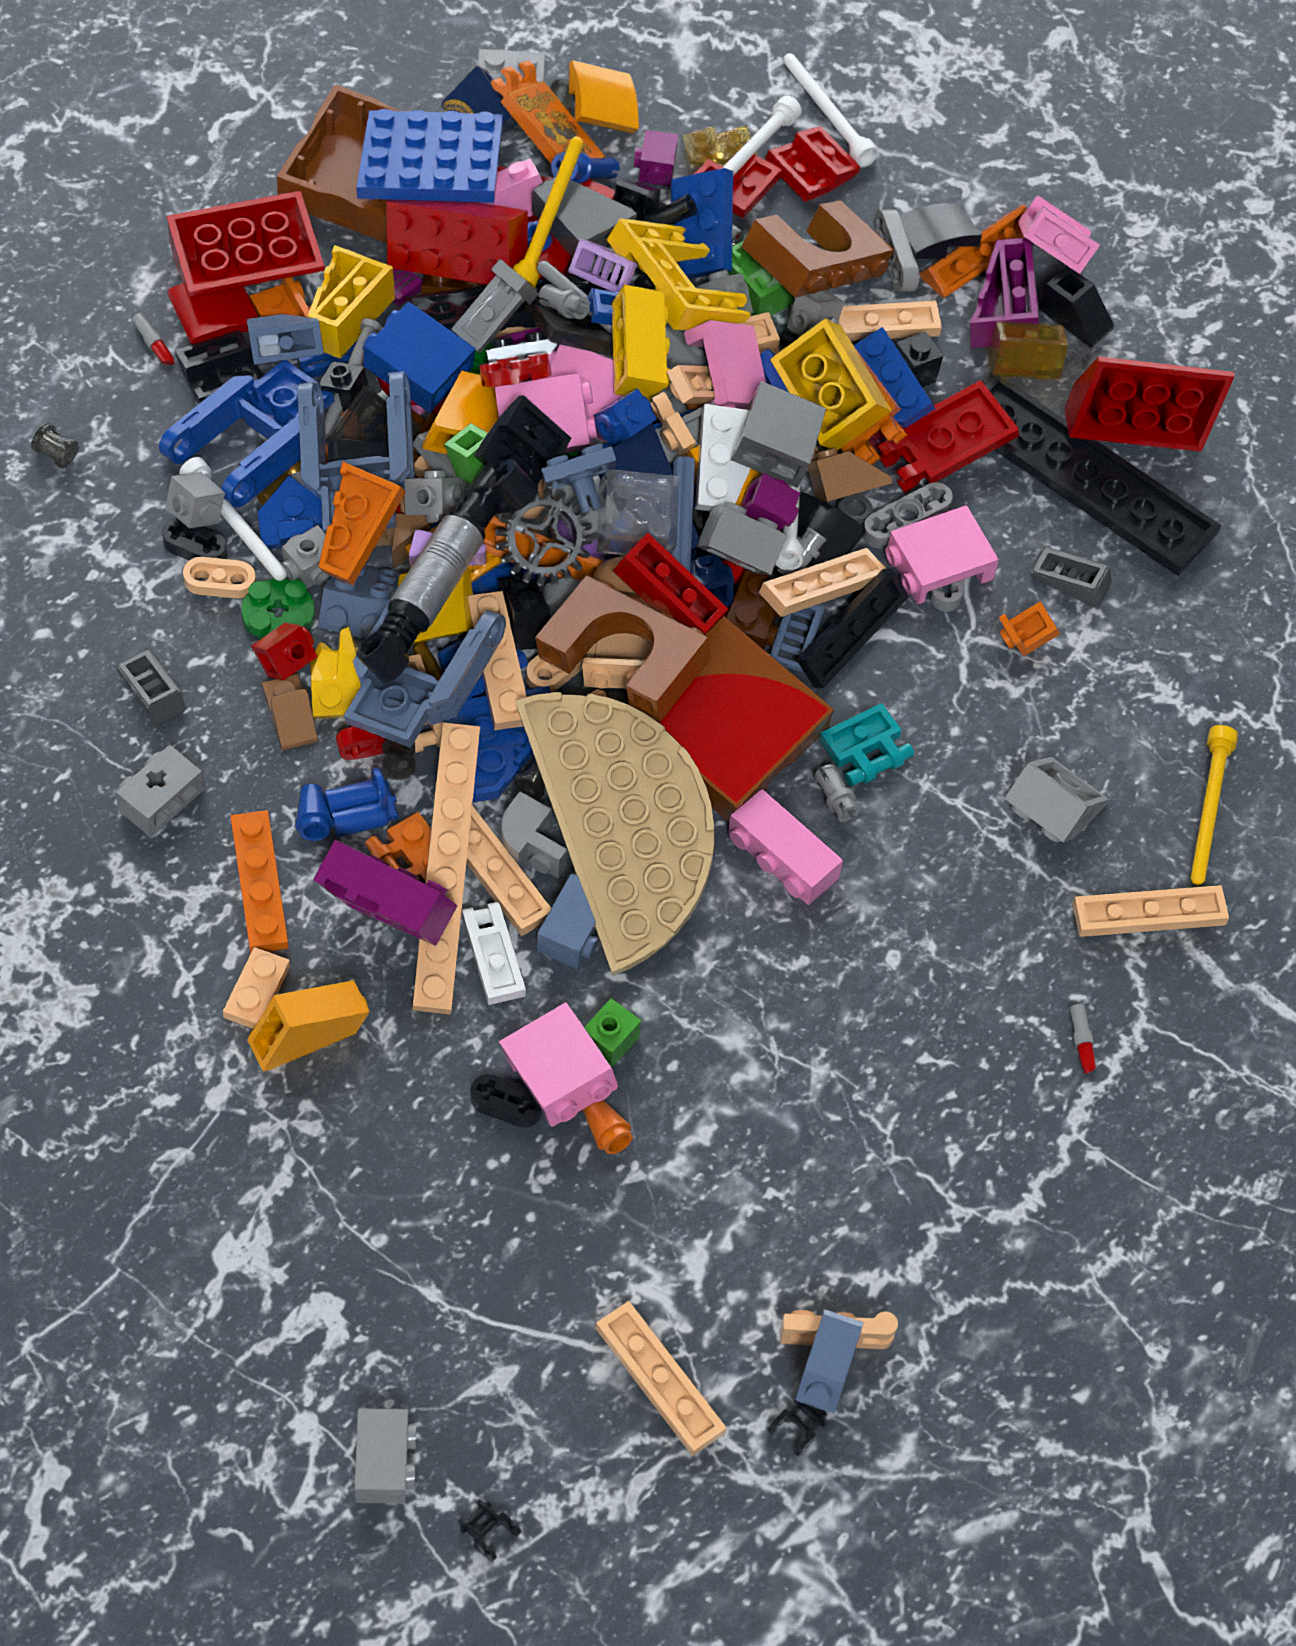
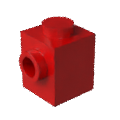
[251,622,318,681]

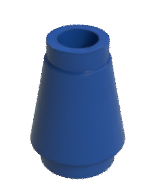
[295,784,333,841]

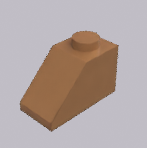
[808,448,892,502]

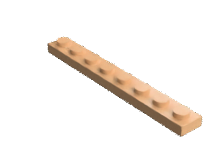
[412,722,480,1015]

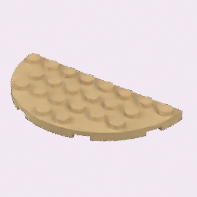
[515,692,714,976]

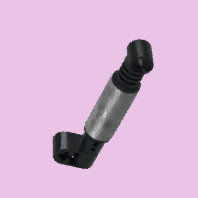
[356,459,538,683]

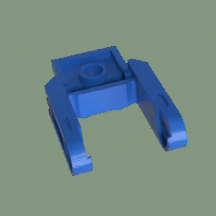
[159,360,335,507]

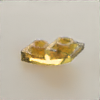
[682,125,756,165]

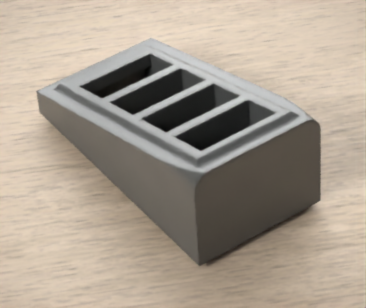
[1030,547,1112,607]
[116,649,186,726]

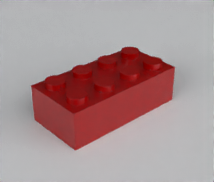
[386,199,528,285]

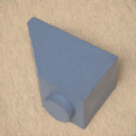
[247,314,324,365]
[537,873,599,970]
[795,1309,864,1414]

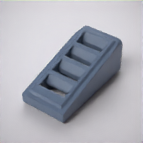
[770,605,825,674]

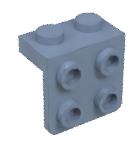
[318,565,401,639]

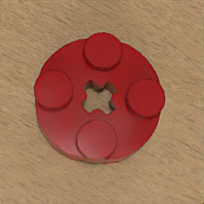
[479,352,552,387]

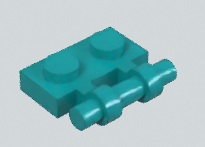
[819,703,914,787]

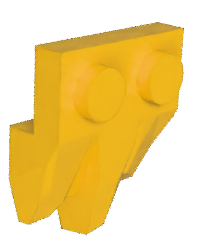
[310,627,361,719]

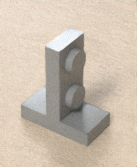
[451,259,539,353]

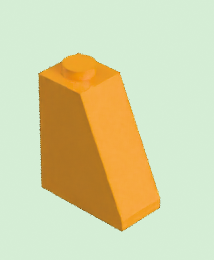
[422,371,499,455]
[247,980,370,1072]

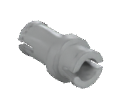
[538,284,590,319]
[777,527,827,575]
[814,764,860,822]

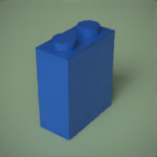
[363,301,476,413]

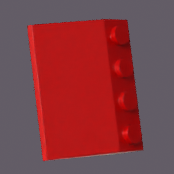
[167,191,325,297]
[1064,356,1235,452]

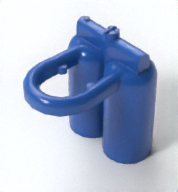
[324,768,399,838]

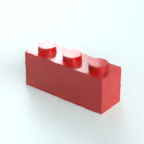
[613,533,728,634]

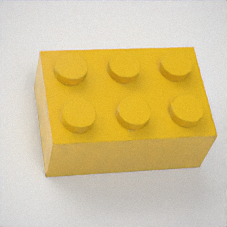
[770,318,892,451]

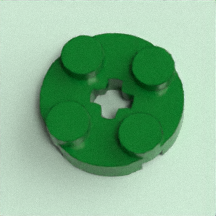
[241,579,315,641]

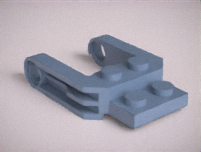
[298,371,415,534]
[344,585,506,748]

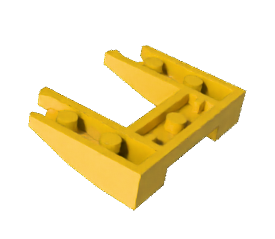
[607,218,751,330]

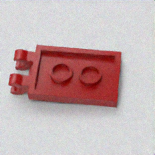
[878,380,1019,493]

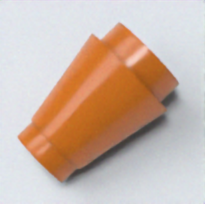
[582,1100,633,1155]

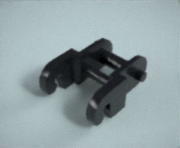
[767,1400,828,1457]
[458,1499,522,1562]

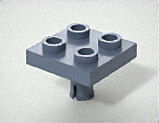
[541,444,616,514]

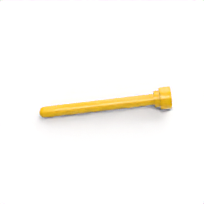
[513,137,583,289]
[1190,725,1238,885]

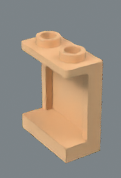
[582,598,653,689]

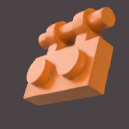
[365,812,431,884]

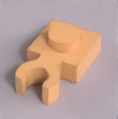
[650,392,696,456]

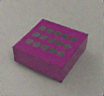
[392,269,423,307]

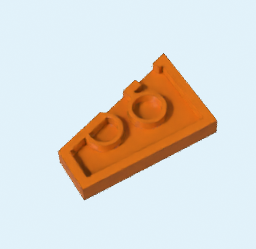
[318,461,406,586]

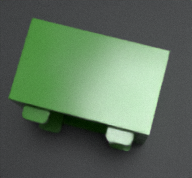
[728,240,795,316]

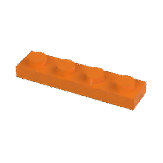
[230,810,289,954]

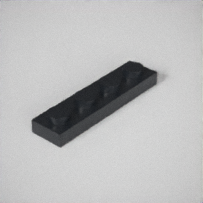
[797,569,909,688]

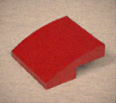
[765,126,861,202]
[167,283,258,344]

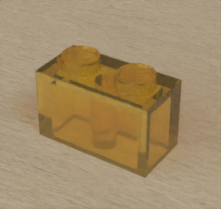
[989,321,1068,380]

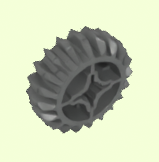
[494,487,593,586]

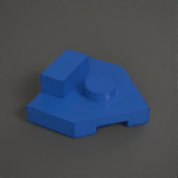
[258,476,323,549]

